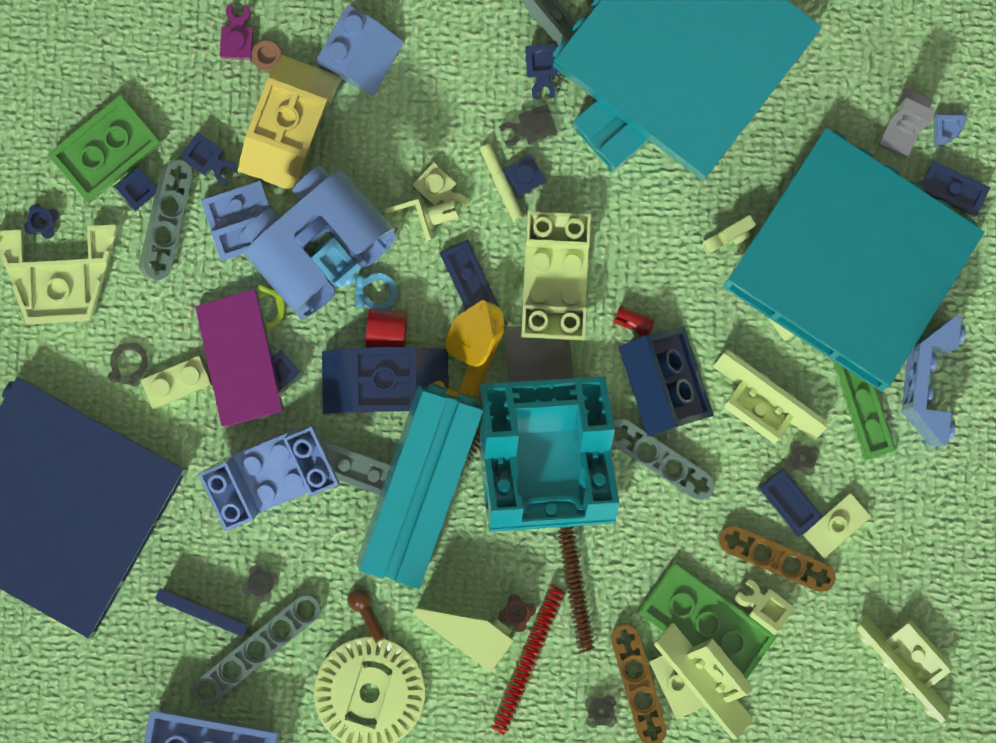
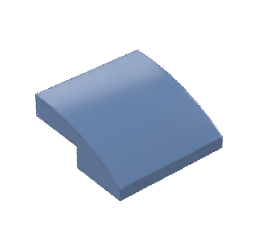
[201,180,270,261]

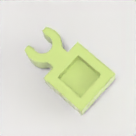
[412,162,469,213]
[701,215,756,255]
[735,579,795,635]

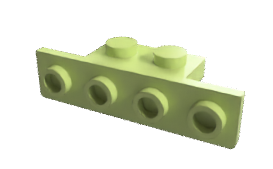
[713,350,829,444]
[856,613,953,723]
[654,623,753,739]

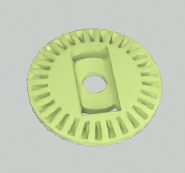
[314,637,425,743]

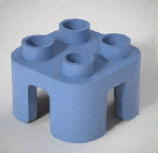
[243,165,397,321]

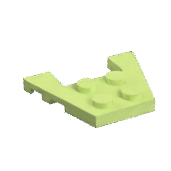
[0,225,118,325]

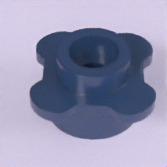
[24,204,60,239]

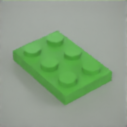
[47,95,162,204]

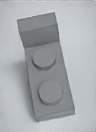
[878,87,936,158]

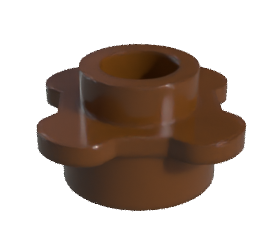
[498,594,536,632]

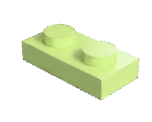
[141,356,212,410]

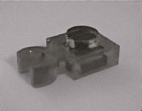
[499,104,558,148]

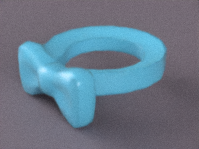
[355,273,398,310]

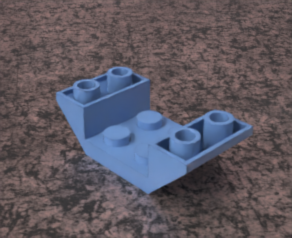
[901,316,966,447]
[198,425,340,531]

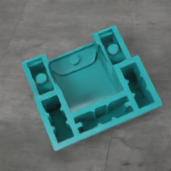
[479,376,620,532]

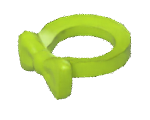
[257,284,285,329]

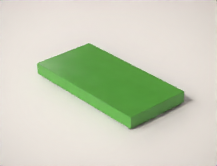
[637,561,778,679]

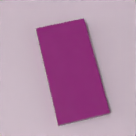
[195,289,284,428]

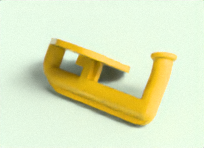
[433,300,504,398]

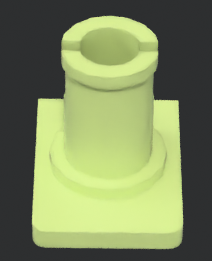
[385,198,460,241]

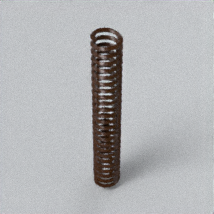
[557,527,595,654]

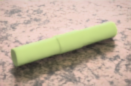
[479,143,524,222]

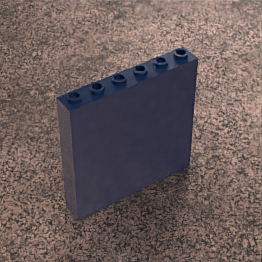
[0,377,187,638]

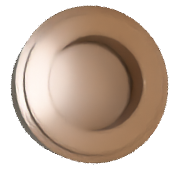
[251,39,283,72]

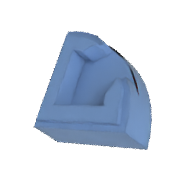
[933,114,967,146]

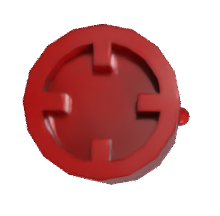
[365,308,407,348]

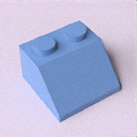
[317,4,404,96]

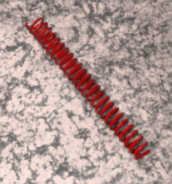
[491,583,566,735]

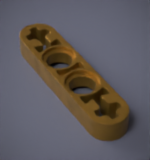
[718,526,836,592]
[611,624,667,743]

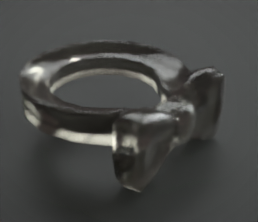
[108,343,148,388]

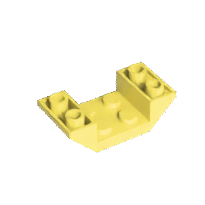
[238,55,341,192]

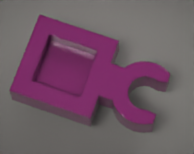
[220,4,254,60]

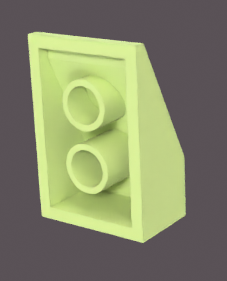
[413,606,514,673]

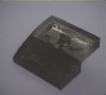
[504,326,574,382]

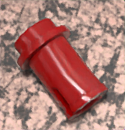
[613,305,655,337]

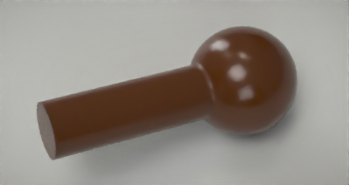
[347,587,387,643]

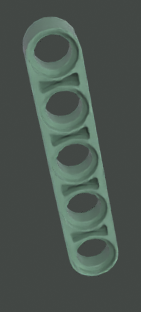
[192,595,321,705]

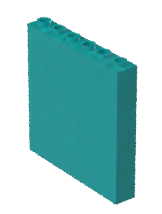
[553,0,822,181]
[722,128,985,392]

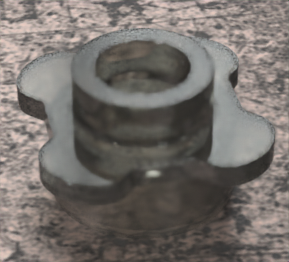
[785,440,820,476]
[242,565,279,602]
[585,695,617,728]

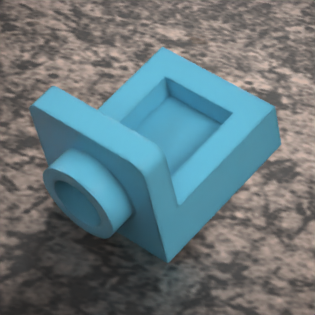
[309,237,362,287]

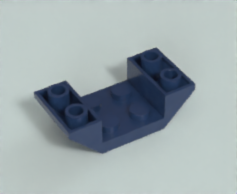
[322,347,449,414]

